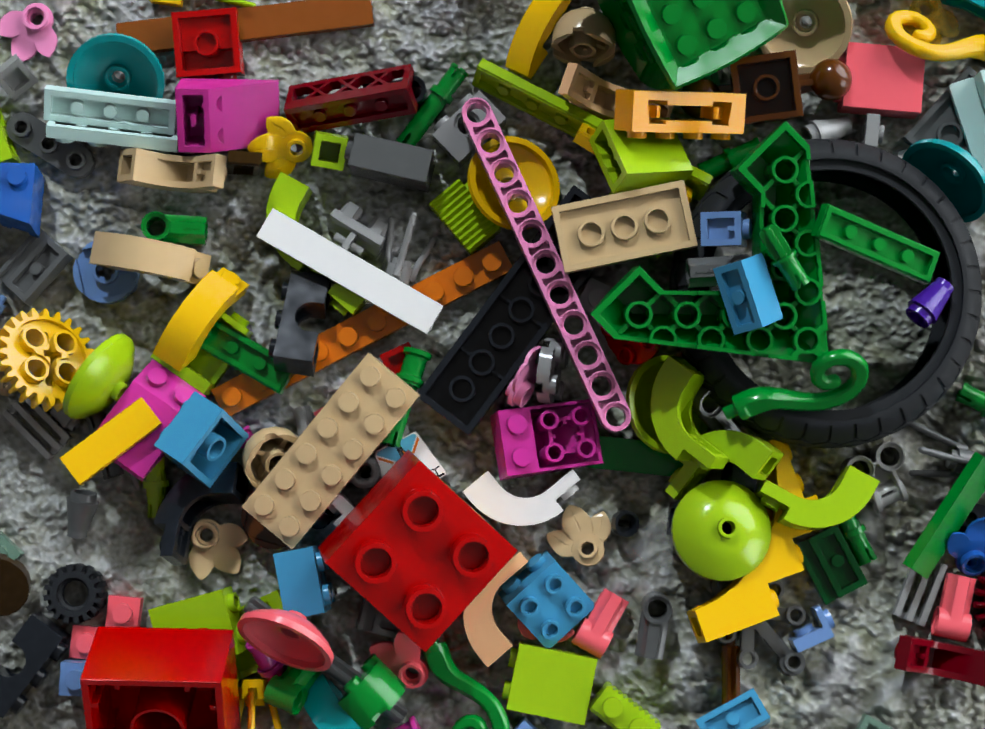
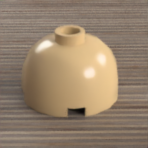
[551,7,616,67]
[242,426,298,488]

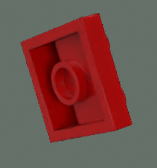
[171,7,245,80]

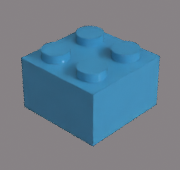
[154,391,249,488]
[273,544,336,616]

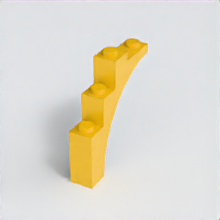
[686,439,818,643]

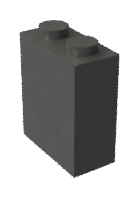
[344,133,436,193]

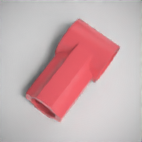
[930,572,976,643]
[571,588,629,659]

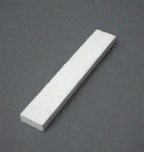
[256,208,444,335]

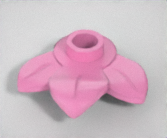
[0,3,58,62]
[505,346,541,408]

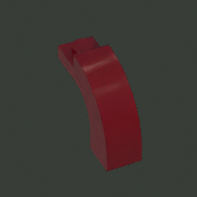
[894,635,985,687]

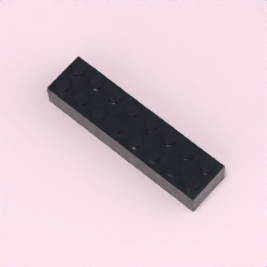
[418,185,595,436]

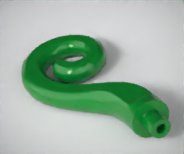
[722,349,869,421]
[422,639,510,729]

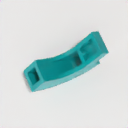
[303,674,362,729]

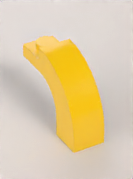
[153,267,249,372]

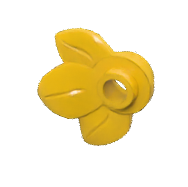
[247,116,313,179]

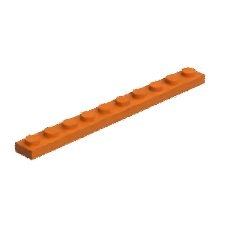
[211,241,512,417]

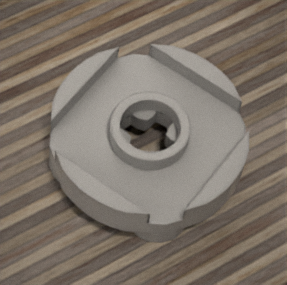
[536,337,569,404]

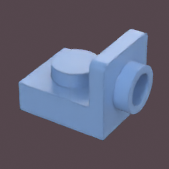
[700,211,752,247]
[788,605,835,653]

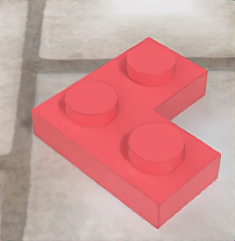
[69,594,143,660]

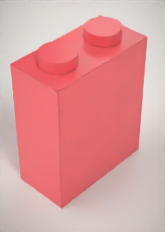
[833,42,925,119]

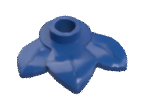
[947,517,985,576]

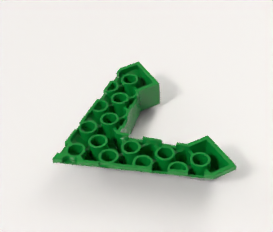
[590,121,828,363]

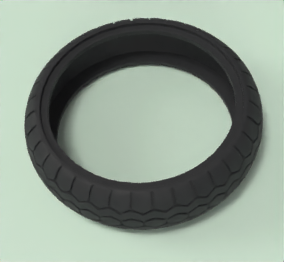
[669,139,982,449]

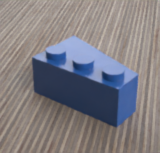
[0,163,45,238]

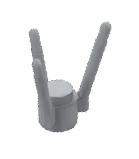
[381,212,437,285]

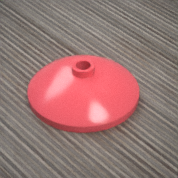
[237,609,334,672]

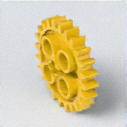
[0,308,95,412]

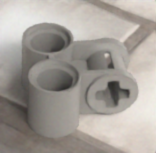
[840,442,909,514]

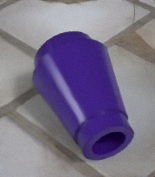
[905,277,954,328]

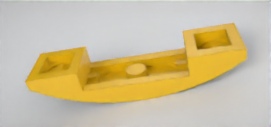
[505,0,572,80]

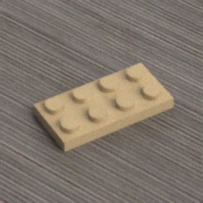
[551,180,698,274]

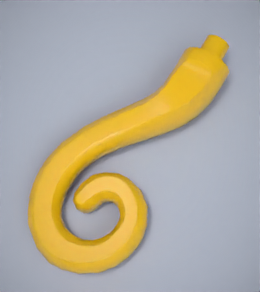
[884,10,985,62]

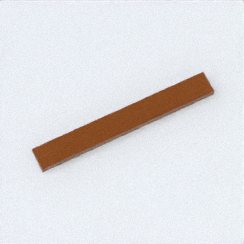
[116,0,375,53]

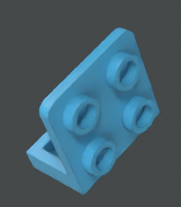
[498,550,594,648]

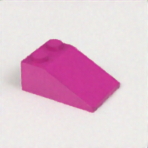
[97,359,206,481]

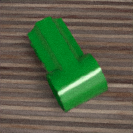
[141,211,208,246]
[263,666,322,715]

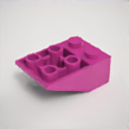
[175,78,280,153]
[490,399,603,481]

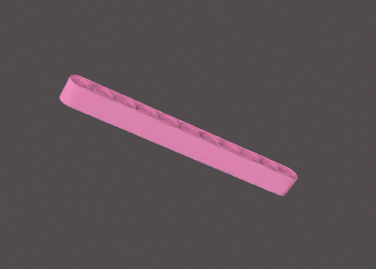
[462,97,631,433]

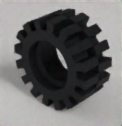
[43,563,108,624]

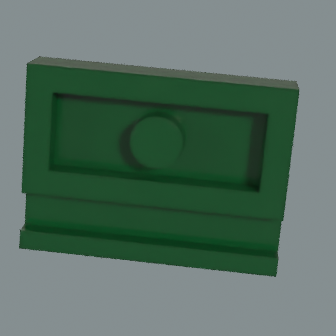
[797,525,868,605]

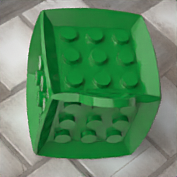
[597,0,789,91]

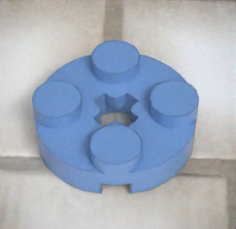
[73,241,140,304]

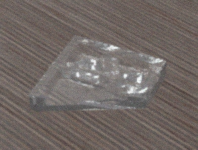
[622,505,682,572]

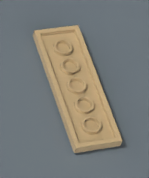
[242,353,421,550]

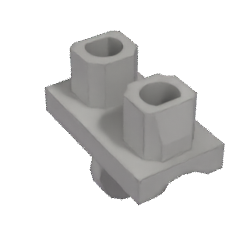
[328,201,389,259]

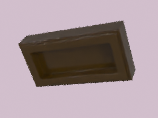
[227,150,262,176]

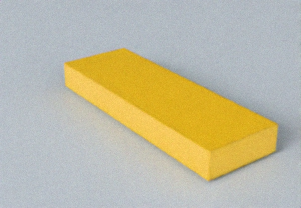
[60,397,163,486]

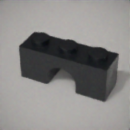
[268,270,331,377]
[0,612,71,718]

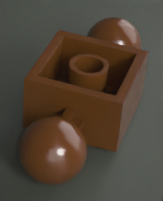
[681,50,852,126]

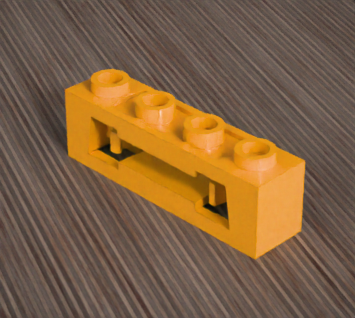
[614,89,746,140]

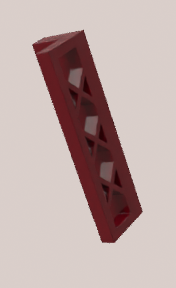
[284,64,418,133]

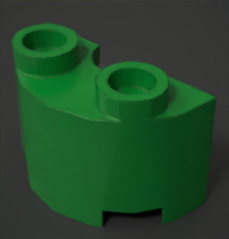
[337,654,405,729]

